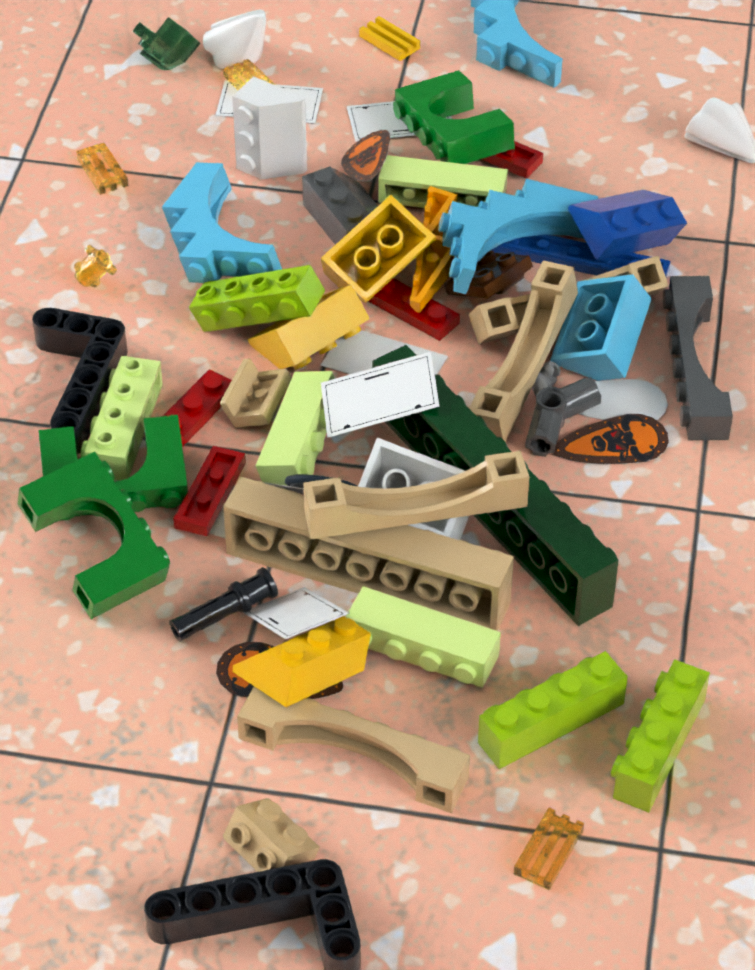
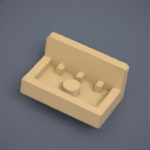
[220,358,292,428]
[223,798,320,872]

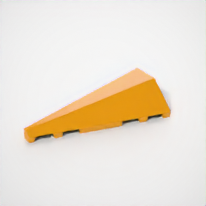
[410,186,457,313]

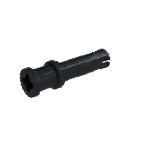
[169,567,278,642]

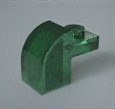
[132,17,200,70]

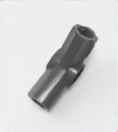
[525,377,601,457]

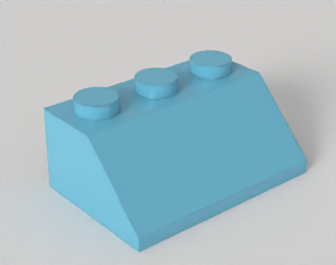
[550,274,652,381]

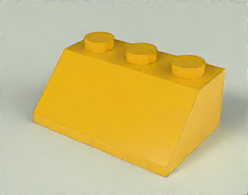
[321,195,436,303]
[247,284,370,370]
[232,616,371,707]

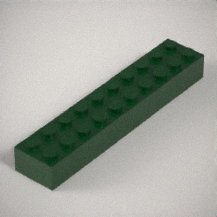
[372,345,619,626]

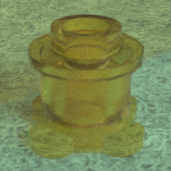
[73,245,117,288]

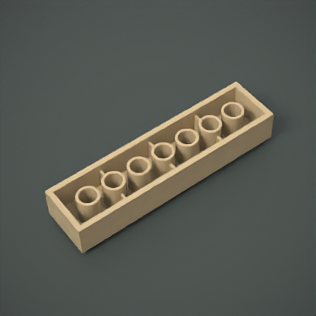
[223,477,514,631]

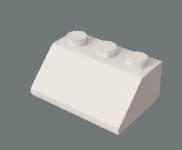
[232,77,307,180]
[358,438,469,540]

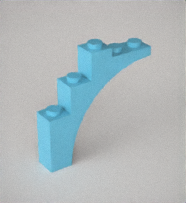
[471,0,563,88]
[162,162,282,283]
[438,179,598,294]

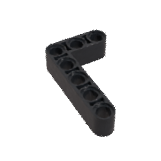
[32,307,128,454]
[144,859,361,970]

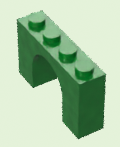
[393,70,515,164]
[38,415,188,520]
[17,451,170,619]

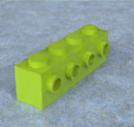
[189,265,325,332]
[478,651,628,769]
[611,659,710,813]

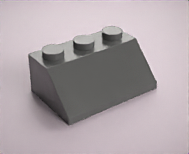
[302,167,378,245]

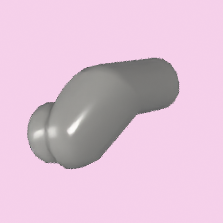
[532,361,561,395]

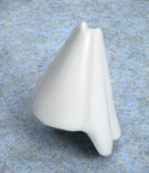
[203,9,266,69]
[684,97,755,163]

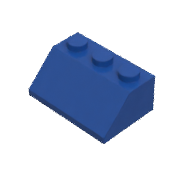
[568,190,687,261]

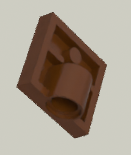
[443,250,533,299]

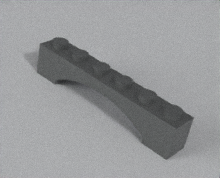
[663,276,733,440]

